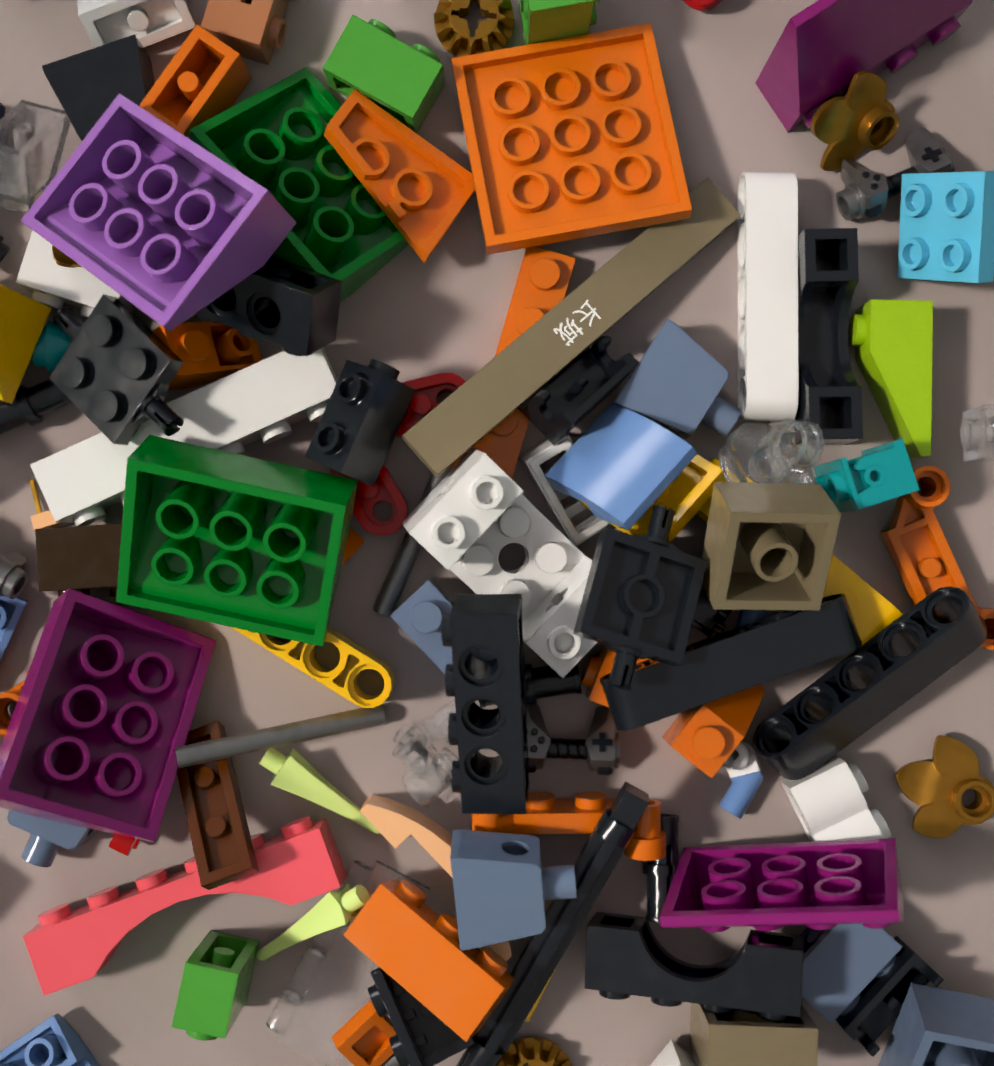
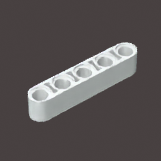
[737,172,799,421]

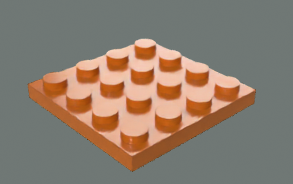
[451,23,692,255]

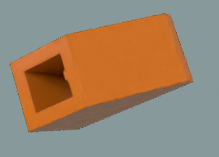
[152,321,262,390]

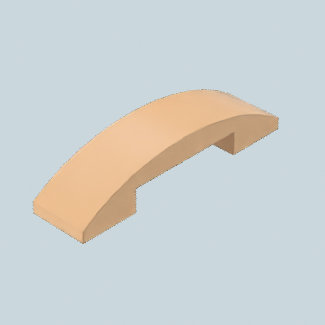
[360,794,512,962]

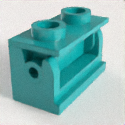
[812,438,920,513]

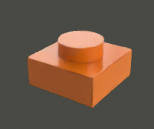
[331,1001,396,1066]

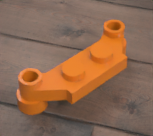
[880,466,994,650]
[472,791,666,861]

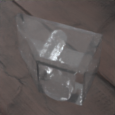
[0,100,71,212]

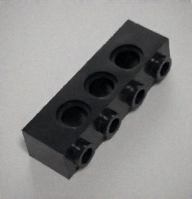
[196,256,342,356]
[442,594,530,814]

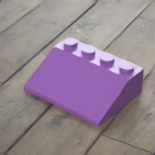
[21,93,296,331]

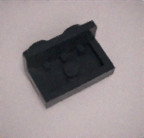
[368,967,476,1066]

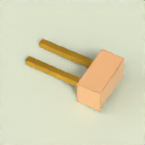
[29,479,69,531]

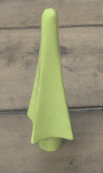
[259,748,380,834]
[256,883,370,961]

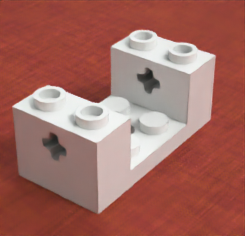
[402,448,597,678]

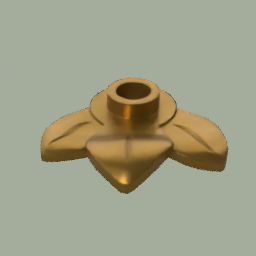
[811,71,899,171]
[895,735,994,838]

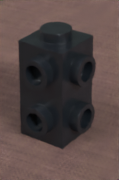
[305,359,415,487]

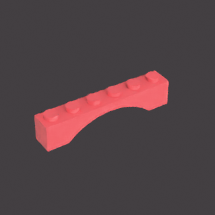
[23,816,347,996]

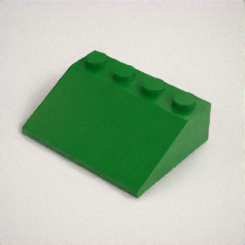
[188,67,409,302]
[116,435,358,647]

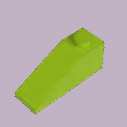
[848,299,933,460]

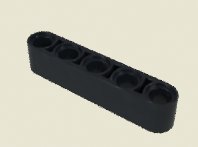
[753,586,988,780]
[600,593,862,731]

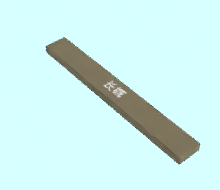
[402,177,741,478]

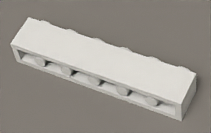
[30,347,338,526]

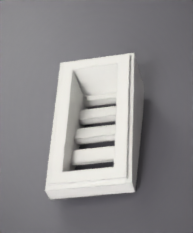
[519,434,611,546]

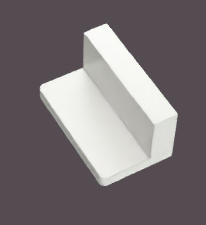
[77,0,196,48]

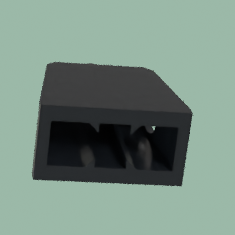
[42,34,155,141]

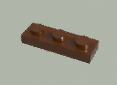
[177,721,259,890]

